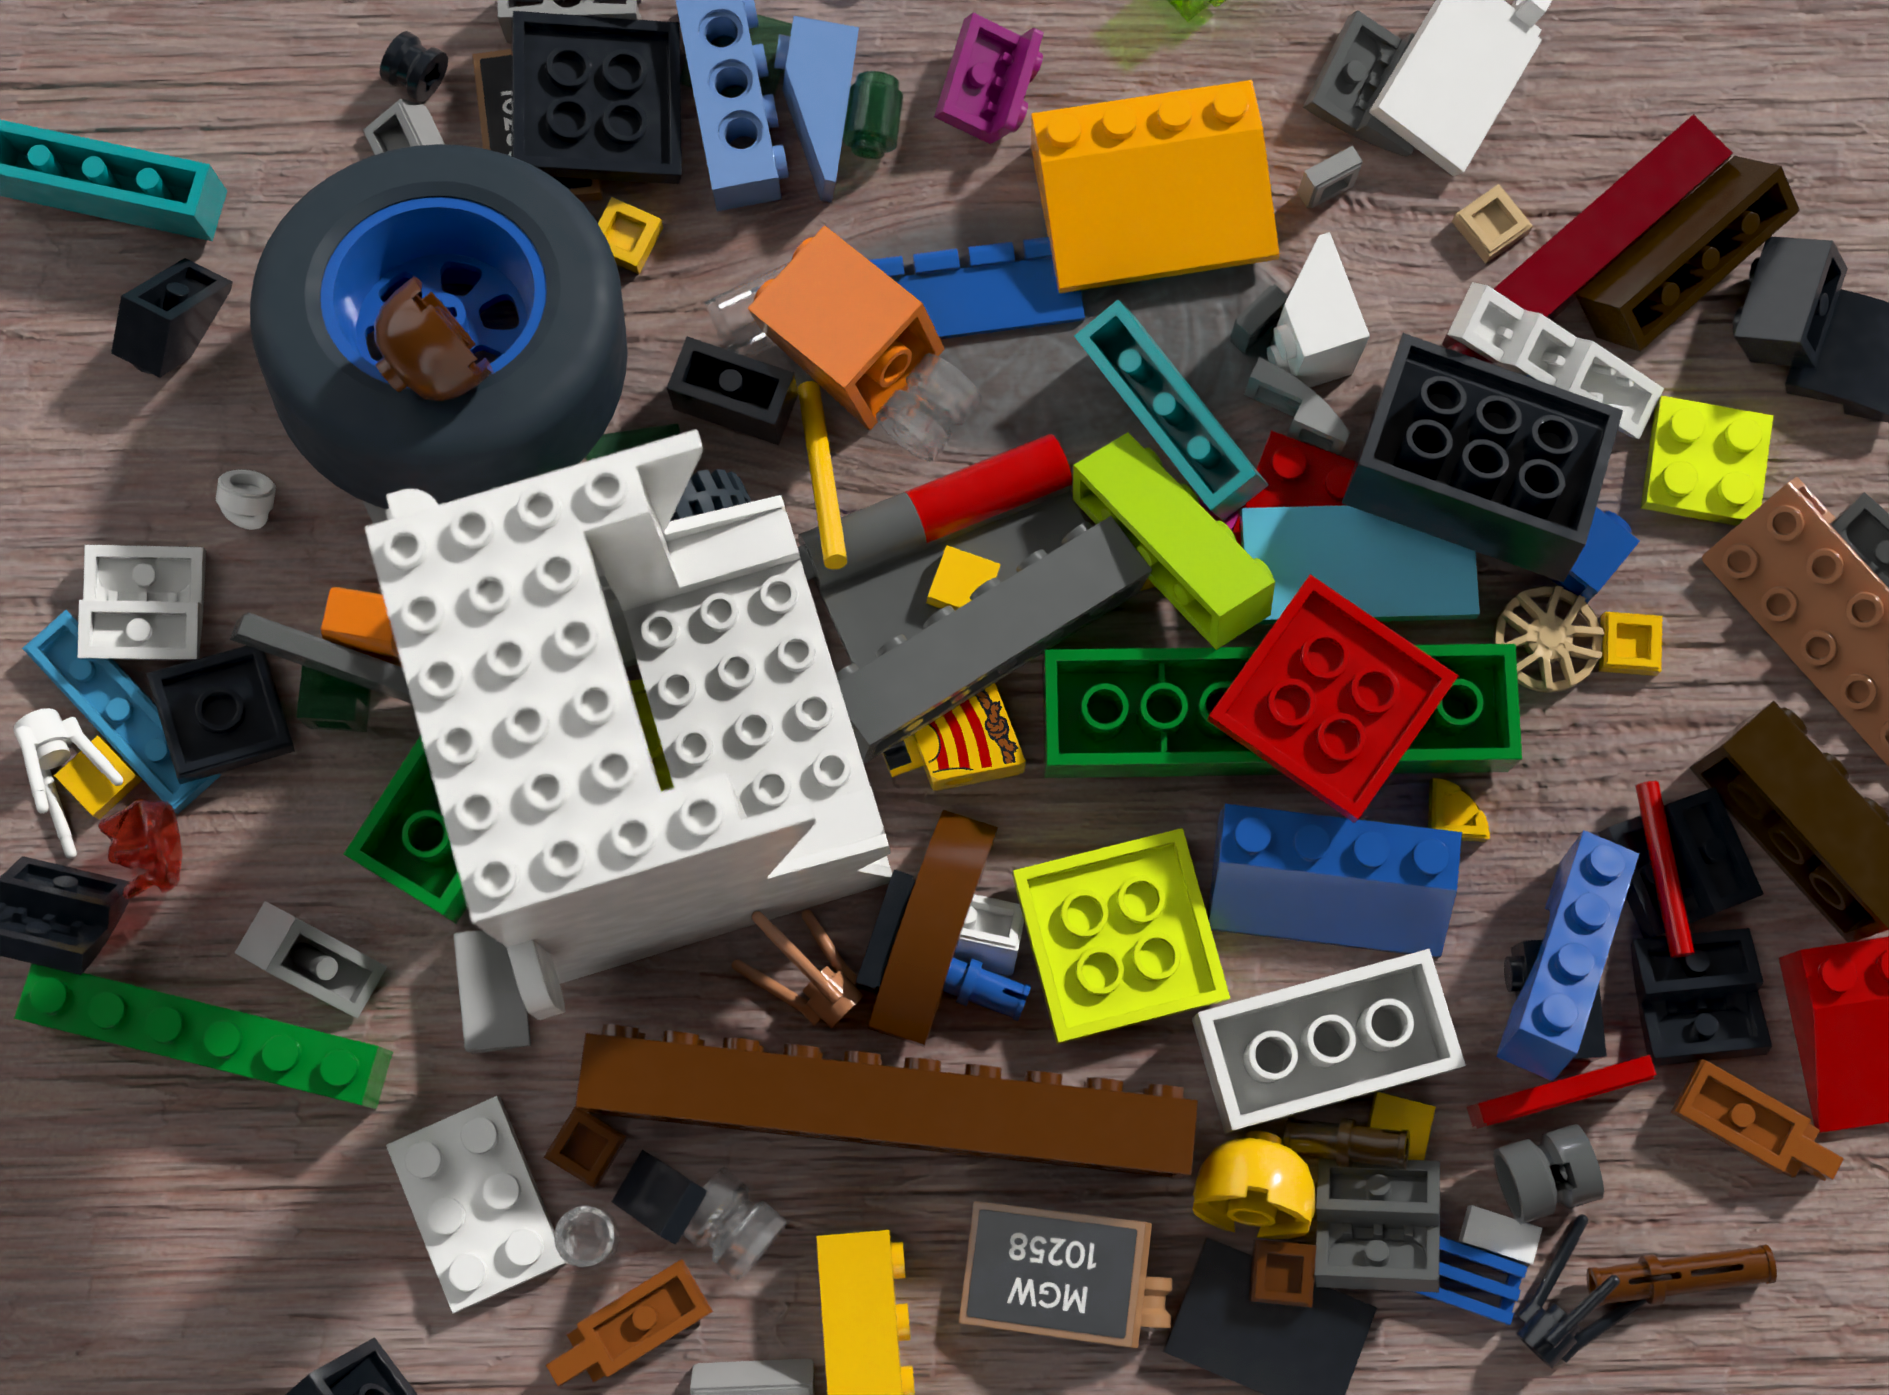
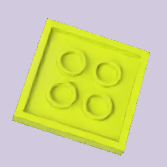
[1012,828,1230,1045]

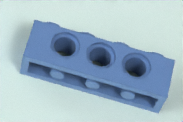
[676,0,789,211]

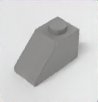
[235,901,387,1019]

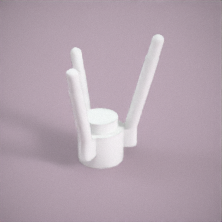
[13,708,123,859]

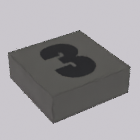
[1230,284,1288,354]

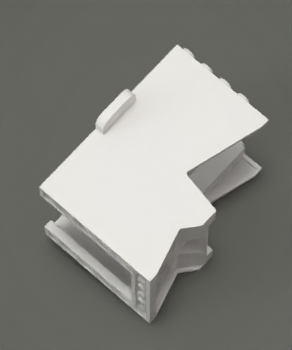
[365,430,892,1020]

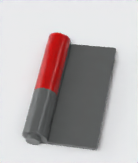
[797,434,1085,669]

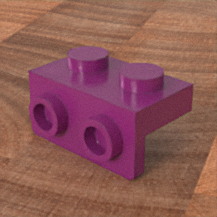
[934,12,1044,144]

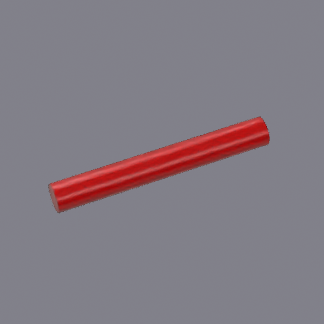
[1635,781,1695,958]

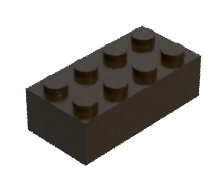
[1689,701,1889,943]

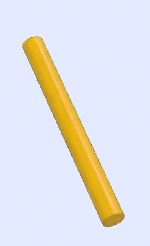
[798,381,847,569]

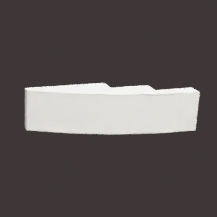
[1447,282,1664,439]

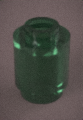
[842,71,903,159]

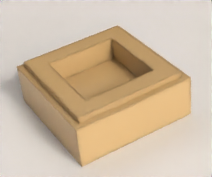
[1452,184,1533,264]

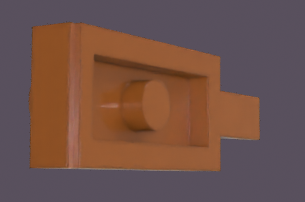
[1670,1059,1844,1181]
[546,1259,714,1386]

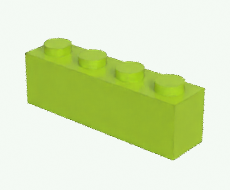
[1073,432,1275,650]

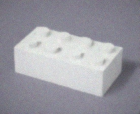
[1192,949,1466,1134]

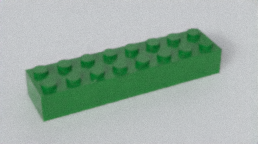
[1042,644,1522,778]

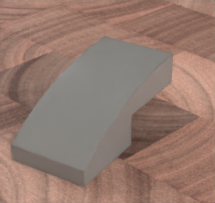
[1244,357,1350,456]

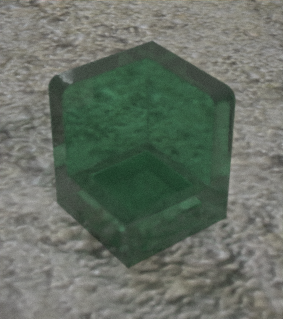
[296,665,371,732]

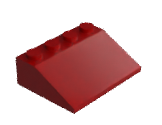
[1779,937,1889,1133]

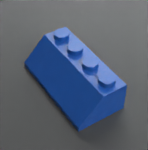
[1208,804,1462,958]

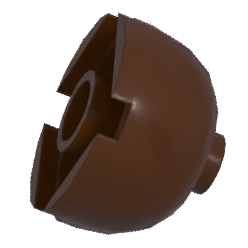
[374,277,494,401]

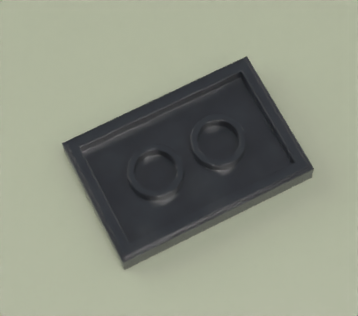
[1162,1237,1377,1395]

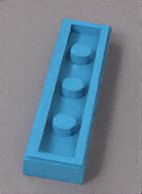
[22,610,221,814]

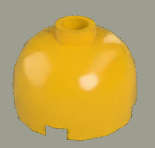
[1192,1131,1315,1239]

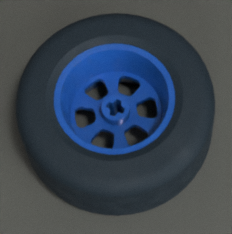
[250,144,628,509]

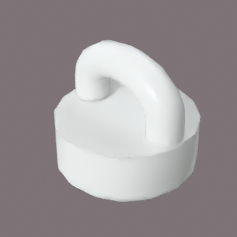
[216,470,276,530]

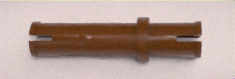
[1586,1244,1777,1307]

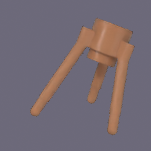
[731,909,865,1029]

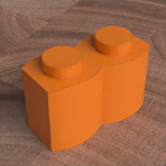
[321,587,403,668]

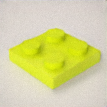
[1641,395,1773,526]

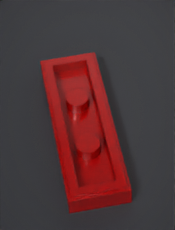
[1467,1055,1657,1129]

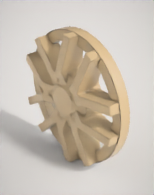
[1493,586,1604,693]

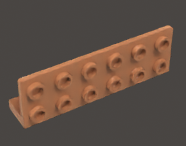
[1702,477,1889,767]

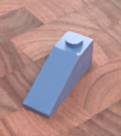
[774,16,859,203]

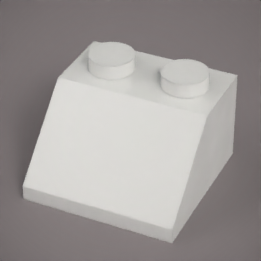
[1267,232,1370,388]

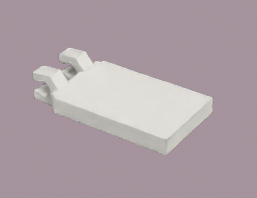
[1369,0,1552,177]

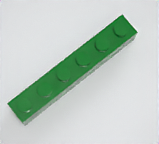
[14,963,393,1110]

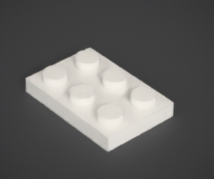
[386,1096,568,1313]

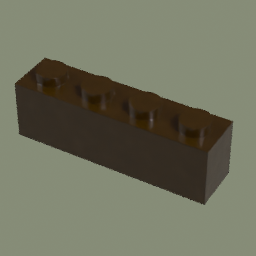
[1576,156,1800,352]

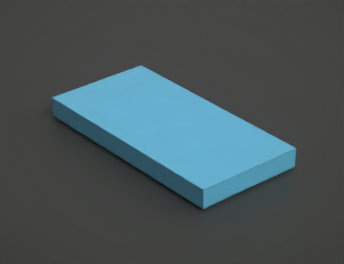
[1240,506,1480,625]

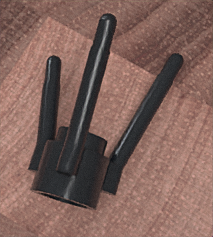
[1516,1214,1646,1369]

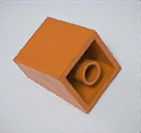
[747,225,945,431]

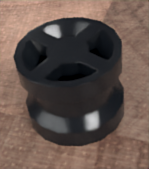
[379,31,448,102]

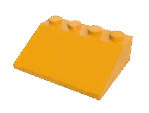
[1031,80,1280,294]

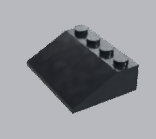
[1342,333,1623,582]

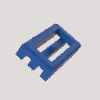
[1411,1236,1528,1325]

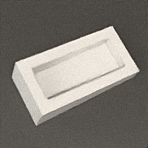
[1458,1205,1542,1265]

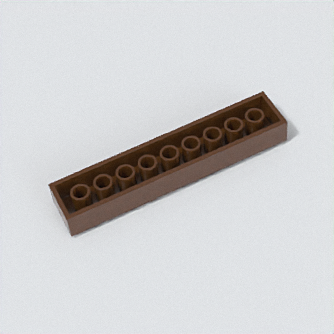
[575,1024,1198,1179]

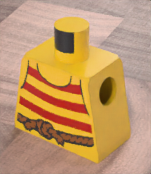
[882,683,1026,791]

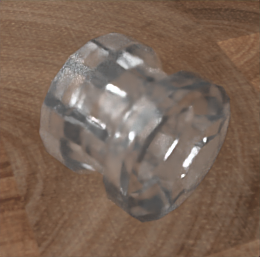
[554,1206,620,1267]

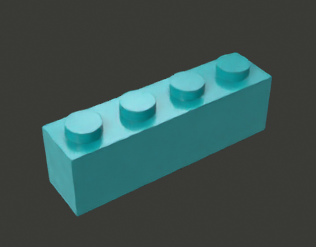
[0,120,227,241]
[1074,299,1268,521]

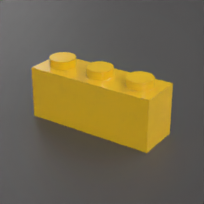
[816,1230,915,1395]

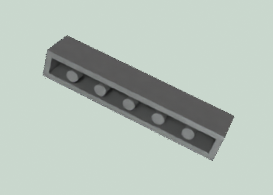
[836,516,1152,764]

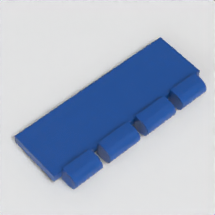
[869,237,1085,339]

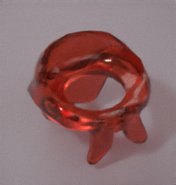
[98,799,182,899]

